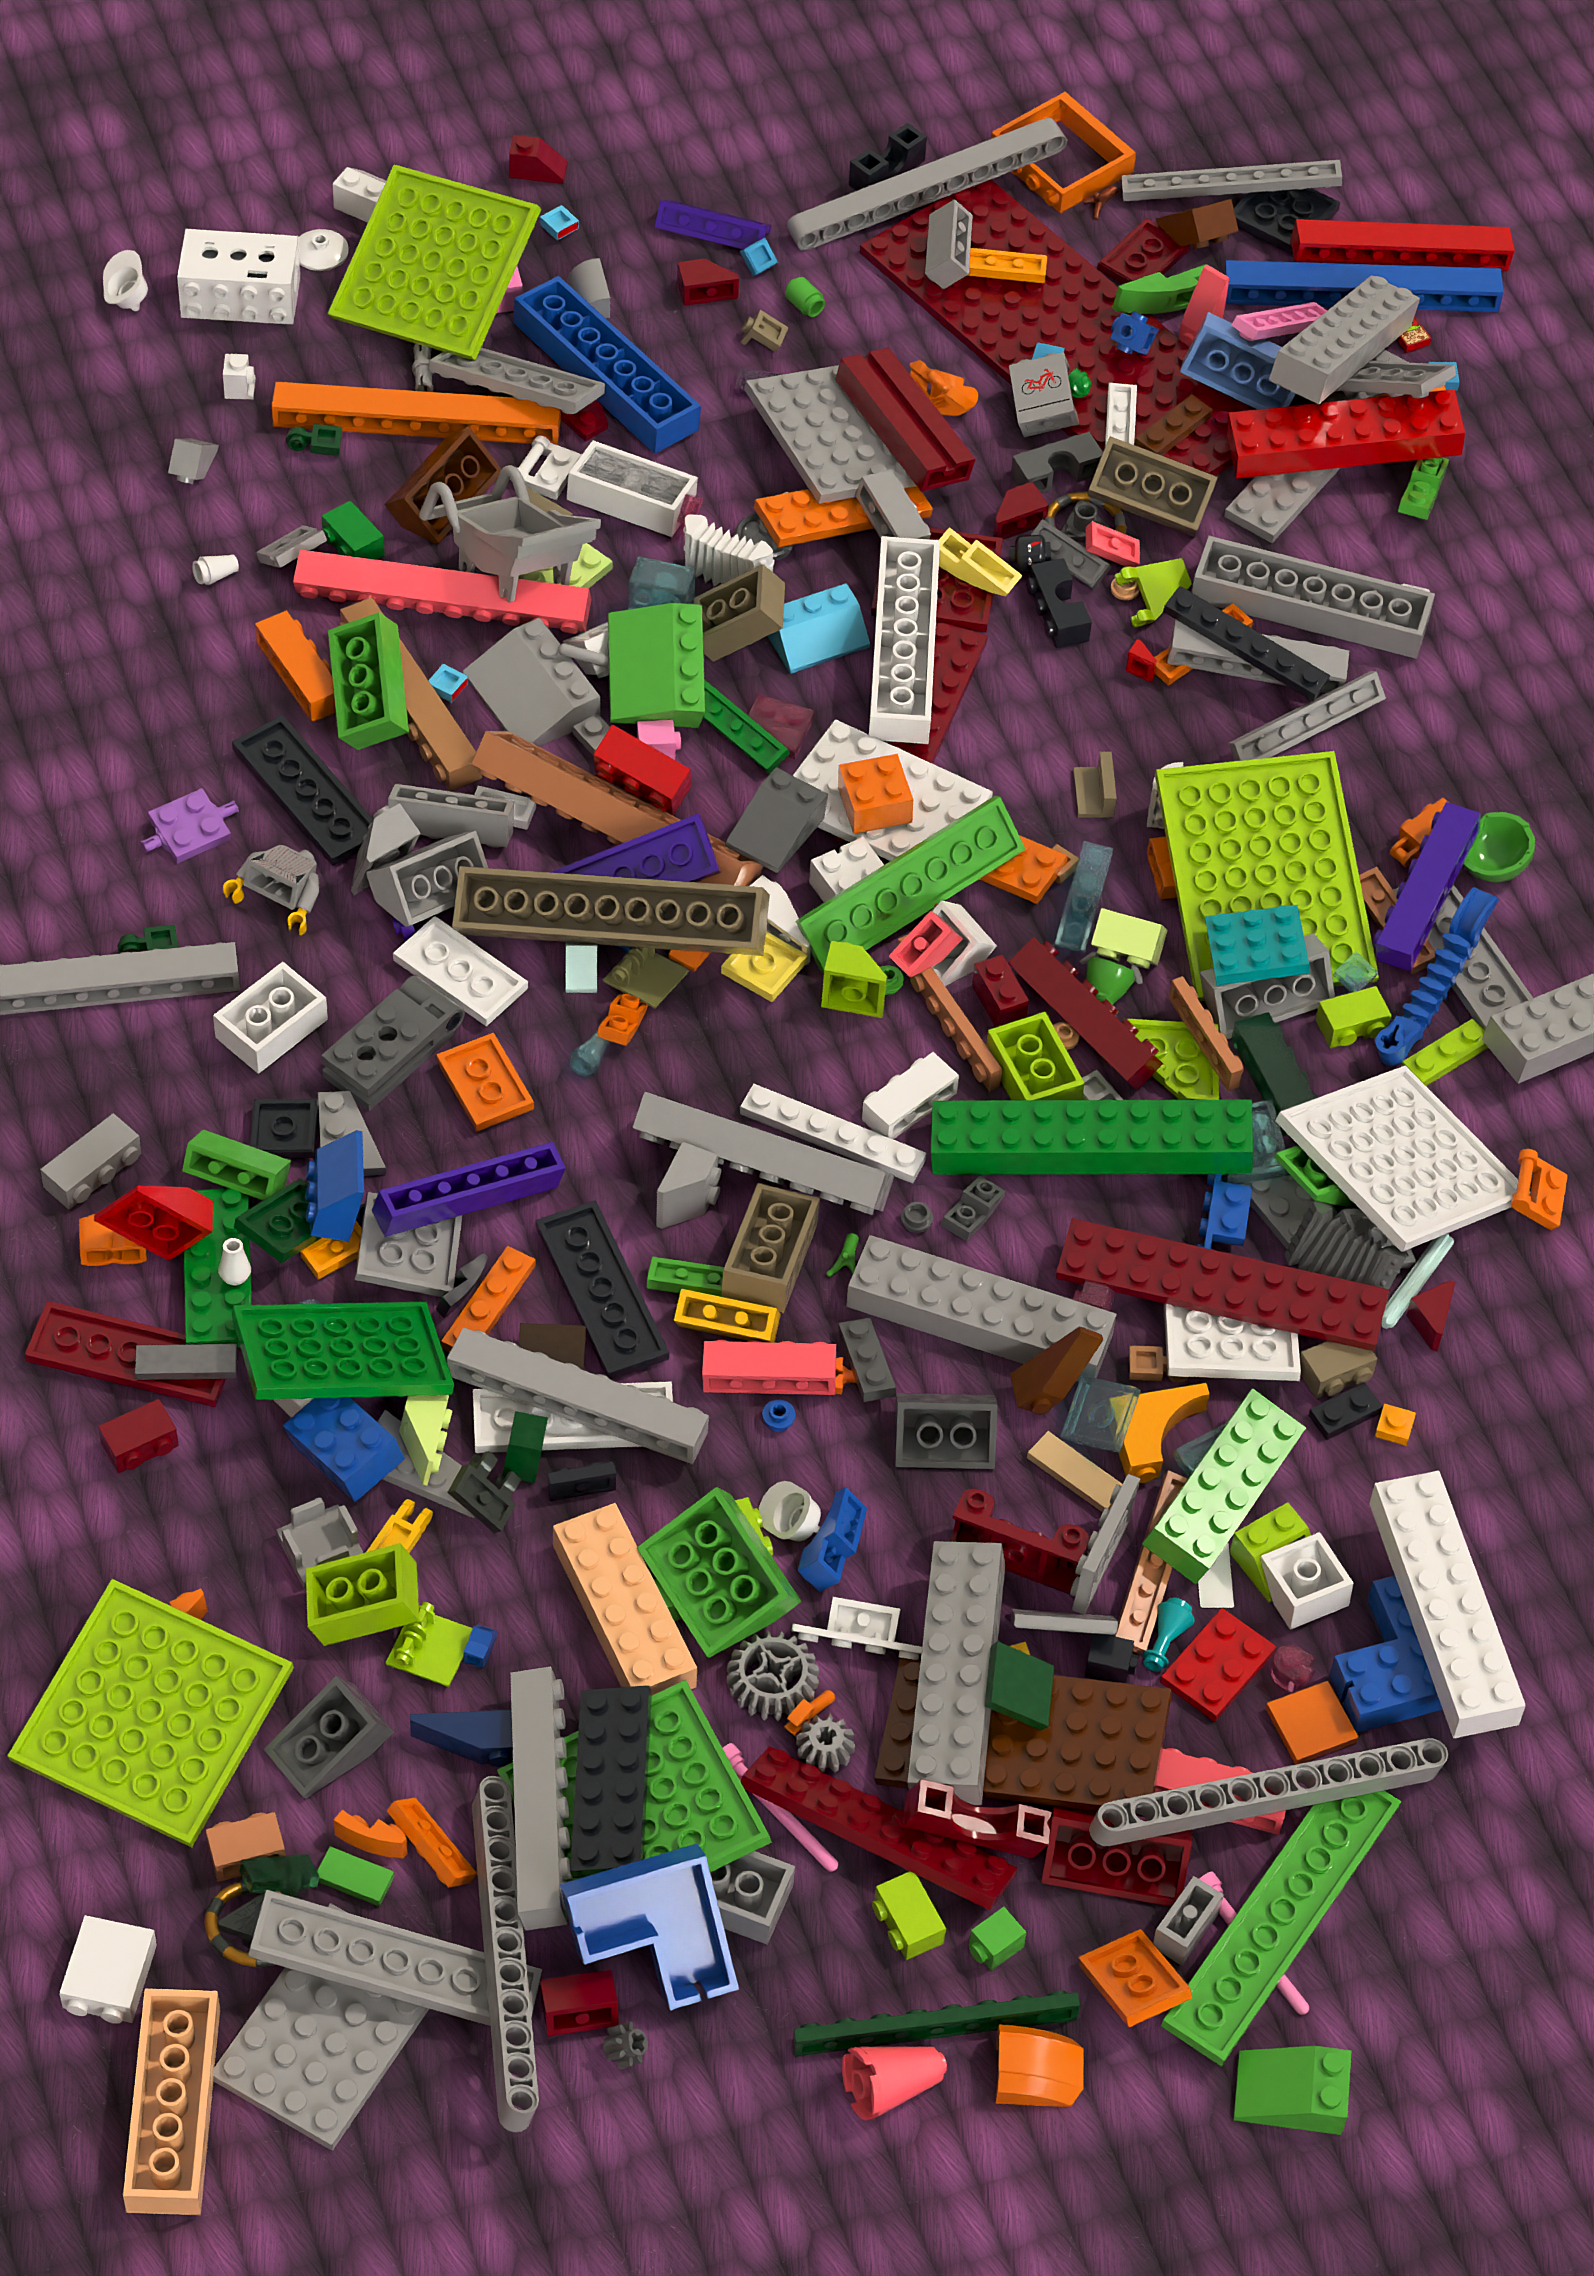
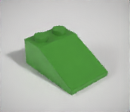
[1274,1145,1355,1207]
[1233,2046,1352,2135]

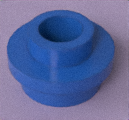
[762,1400,796,1432]

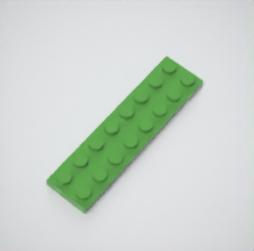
[795,796,1026,974]

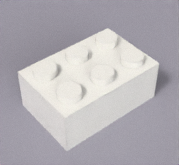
[213,962,328,1074]

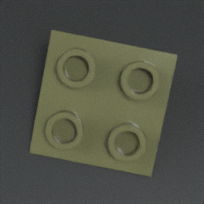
[603,947,689,1009]

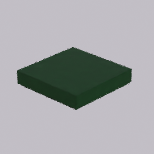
[984,1641,1054,1731]

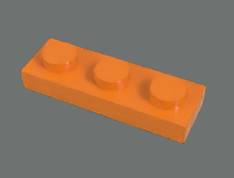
[387,1797,477,1888]

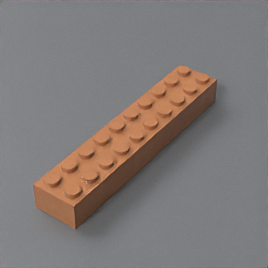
[472,731,763,886]

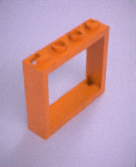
[991,92,1136,213]

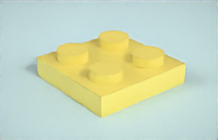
[721,931,808,1002]

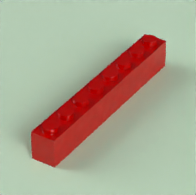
[1290,219,1515,271]

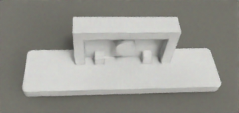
[791,1597,922,1660]

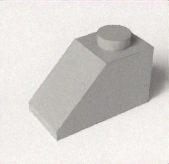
[168,438,219,484]

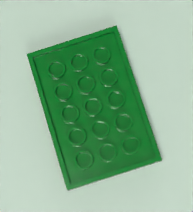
[232,1302,454,1400]

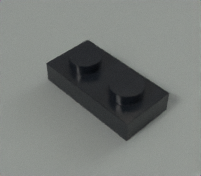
[1308,1382,1383,1440]
[548,1462,616,1501]

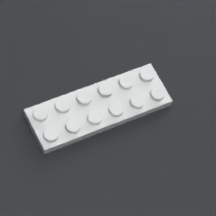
[473,1381,673,1453]

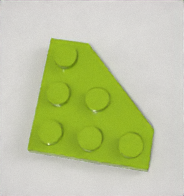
[1127,1019,1219,1100]

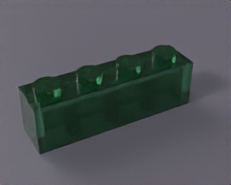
[1231,1012,1319,1137]

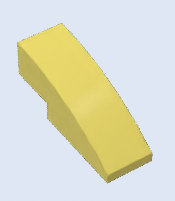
[939,527,1022,597]

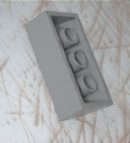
[366,830,488,927]
[1200,933,1335,1039]

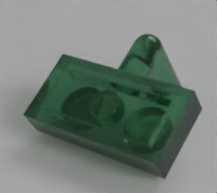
[239,1854,320,1898]

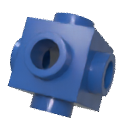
[1110,311,1159,355]

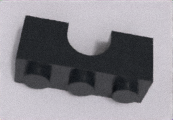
[849,123,927,191]
[1026,558,1092,648]

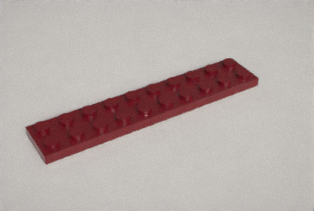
[834,621,988,844]
[1056,1218,1389,1351]

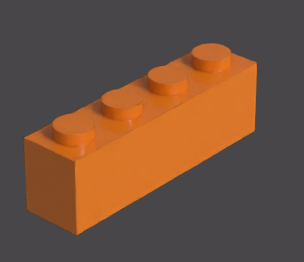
[255,610,336,722]

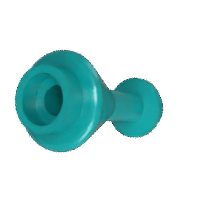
[1142,1598,1195,1672]

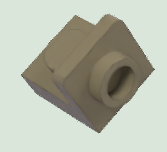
[740,310,789,352]

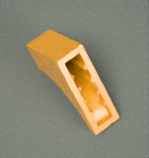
[1108,1383,1210,1483]

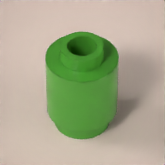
[785,277,825,317]

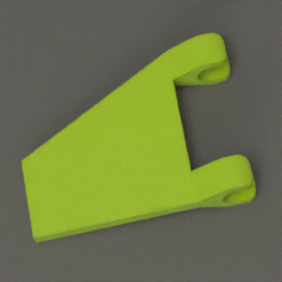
[1114,558,1192,628]

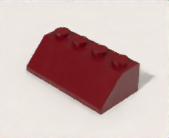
[1041,1806,1193,1907]

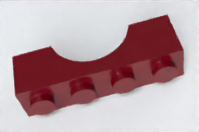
[903,1779,1052,1859]

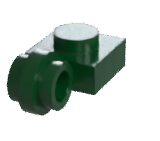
[286,424,342,456]
[117,925,179,954]

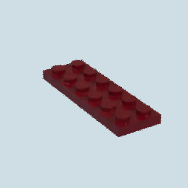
[25,1301,226,1407]

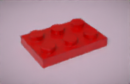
[1160,1608,1277,1722]

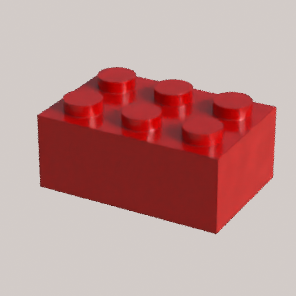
[593,724,691,815]

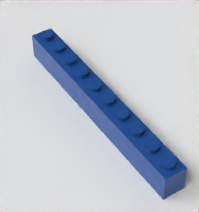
[1224,260,1504,312]

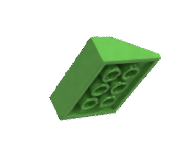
[608,603,705,728]
[637,1487,802,1658]

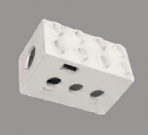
[177,229,300,325]

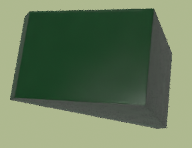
[502,1411,548,1483]

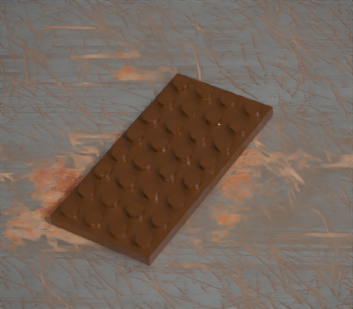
[874,1658,1172,1817]

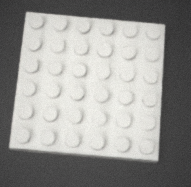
[1275,1066,1531,1252]

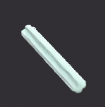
[1381,1233,1454,1329]

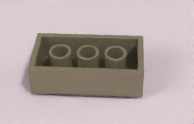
[1088,436,1218,537]
[721,1183,820,1313]

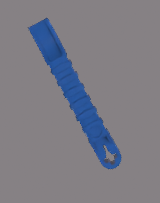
[1375,887,1499,1066]

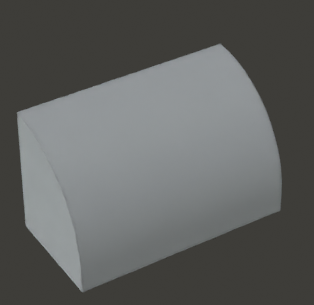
[567,258,610,318]

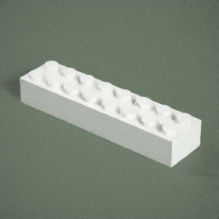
[869,536,940,744]
[1369,1471,1526,1738]

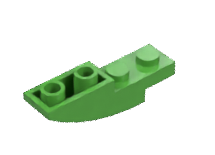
[1112,264,1207,314]
[1398,457,1449,520]

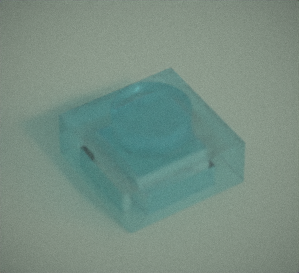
[1333,951,1378,993]

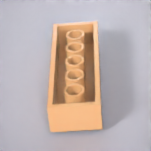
[553,1503,697,1695]
[123,1989,220,2215]

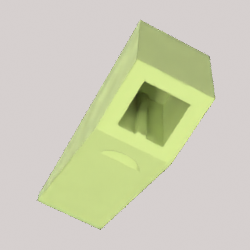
[399,1395,452,1486]

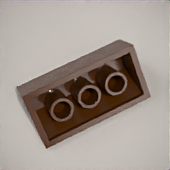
[384,427,502,544]

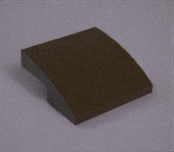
[519,1323,586,1370]

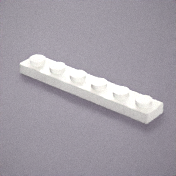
[740,1084,927,1183]

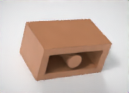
[206,1812,287,1882]

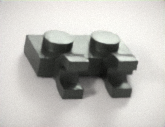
[447,1451,521,1533]

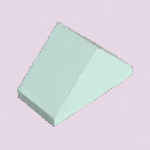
[566,942,597,993]

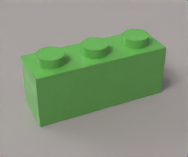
[182,1129,291,1200]

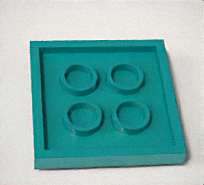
[1205,905,1310,986]

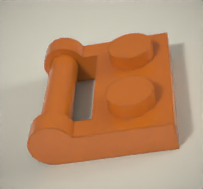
[1511,1149,1568,1231]

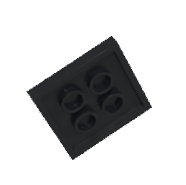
[1234,188,1340,254]

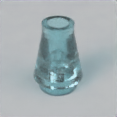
[570,1032,609,1076]

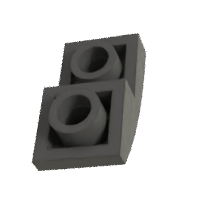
[941,1176,1006,1242]

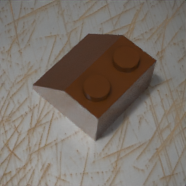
[1156,199,1239,249]

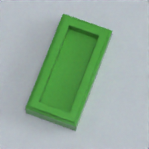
[315,1846,395,1907]

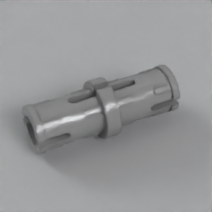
[412,344,434,392]

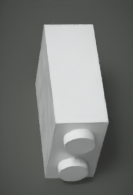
[60,1915,157,2023]

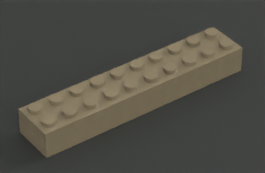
[452,866,770,956]

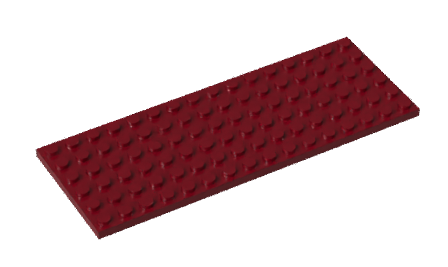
[860,179,1258,476]

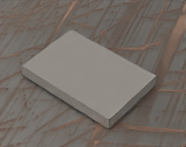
[1011,1609,1118,1635]

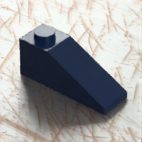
[410,1710,513,1767]

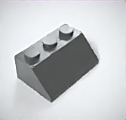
[895,1393,998,1469]

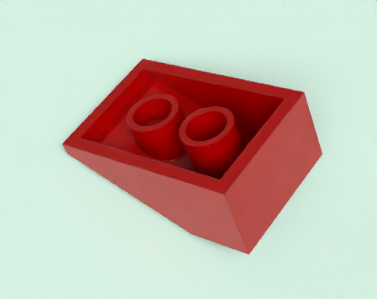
[94,1185,213,1261]

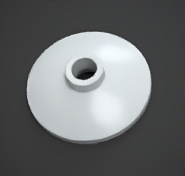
[298,229,349,271]

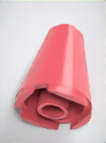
[842,2047,947,2121]

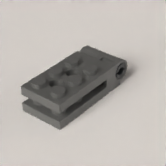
[321,975,465,1111]

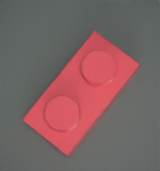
[1086,521,1140,567]

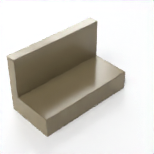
[1073,752,1117,818]

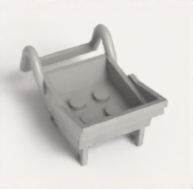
[419,465,601,603]

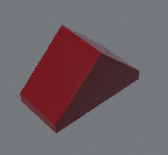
[1406,1280,1456,1351]

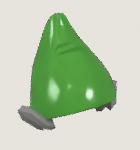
[1079,951,1142,1005]

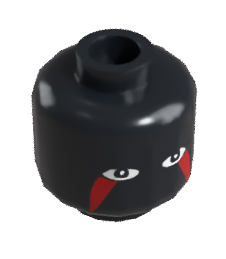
[1009,535,1051,573]

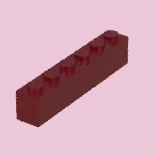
[1008,937,1163,1090]

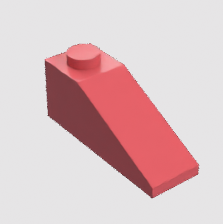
[1179,265,1229,347]

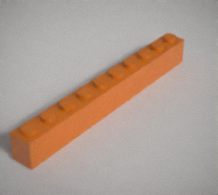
[272,382,561,445]

